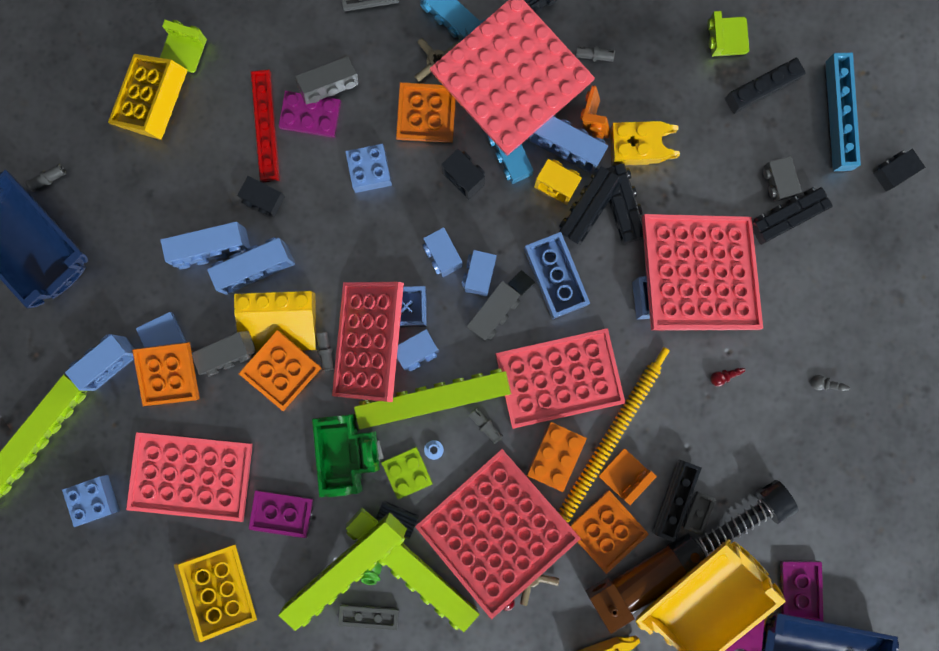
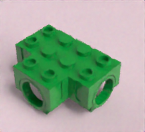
[312,414,380,497]

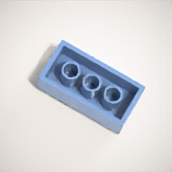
[527,115,608,174]
[161,222,250,269]
[524,232,590,320]
[207,237,295,295]

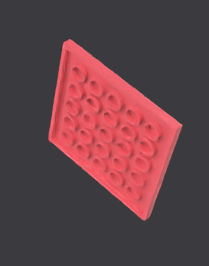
[430,0,595,156]
[642,214,763,330]
[415,449,581,620]

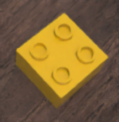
[534,159,582,205]

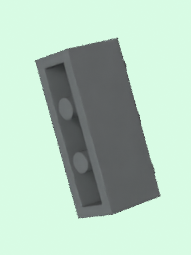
[295,56,358,105]
[467,281,521,341]
[192,331,257,376]

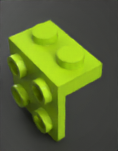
[707,11,749,57]
[160,20,207,73]

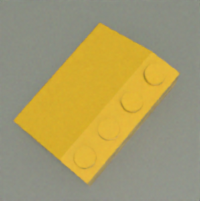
[108,54,187,140]
[234,291,317,352]
[174,544,257,642]

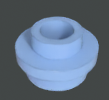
[424,440,444,460]

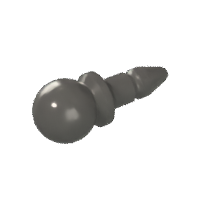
[811,375,850,391]

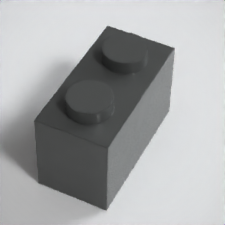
[763,156,802,202]

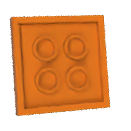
[396,82,456,143]
[239,330,322,411]
[132,342,200,406]
[570,490,649,574]

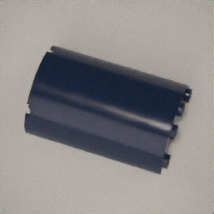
[0,170,88,308]
[762,613,899,651]

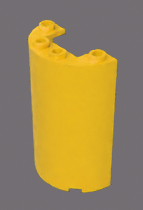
[636,539,786,651]

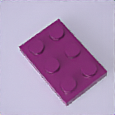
[278,91,341,138]
[249,490,313,538]
[780,561,824,622]

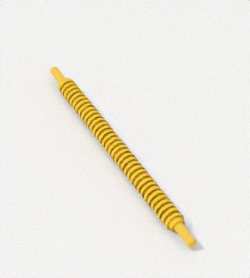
[557,347,670,522]

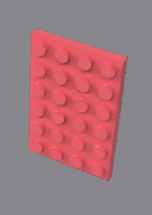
[332,282,404,402]
[495,328,625,429]
[126,432,253,522]

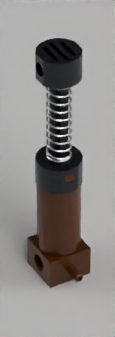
[585,480,799,634]

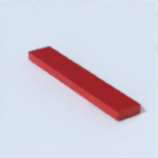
[251,70,280,183]

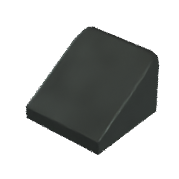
[508,270,535,297]

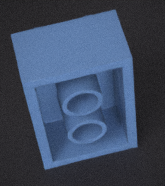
[65,334,135,391]

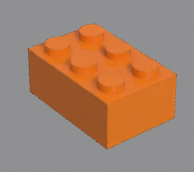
[526,421,587,492]

